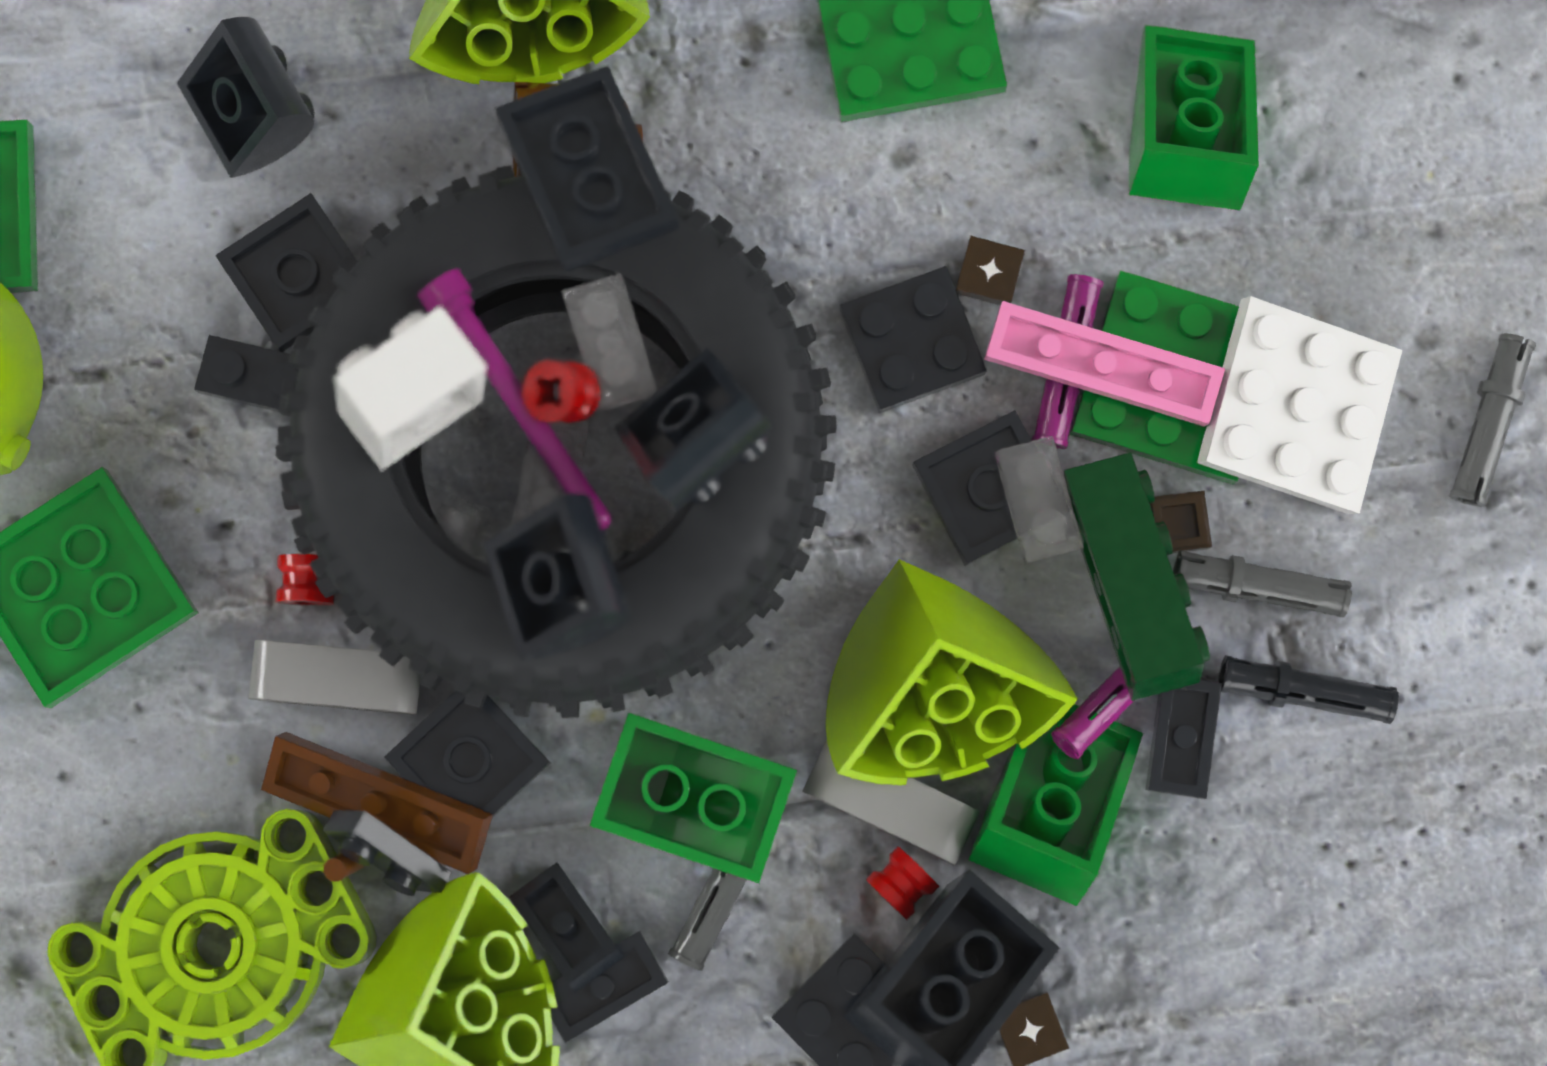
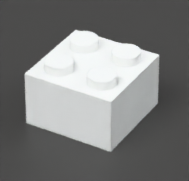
[334,306,487,471]

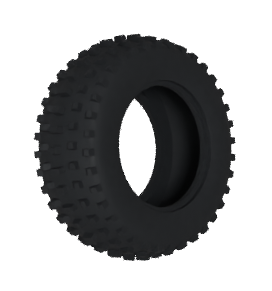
[276,165,837,718]

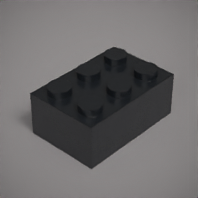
[844,869,1060,1066]

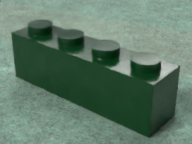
[1062,452,1210,701]

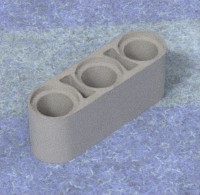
[248,640,421,715]
[802,740,980,865]

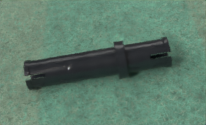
[1218,655,1399,724]

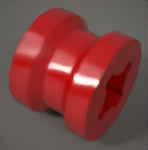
[522,360,601,423]
[275,554,335,606]
[865,846,940,920]

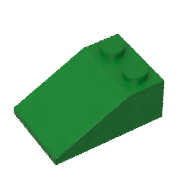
[1129,25,1259,211]
[968,704,1144,906]
[589,713,797,884]

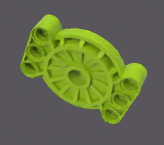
[47,809,377,1066]

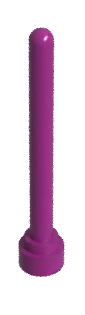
[417,268,611,530]

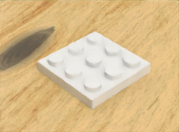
[1197,296,1402,514]

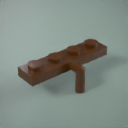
[261,732,493,882]

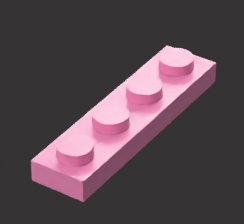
[984,301,1225,427]

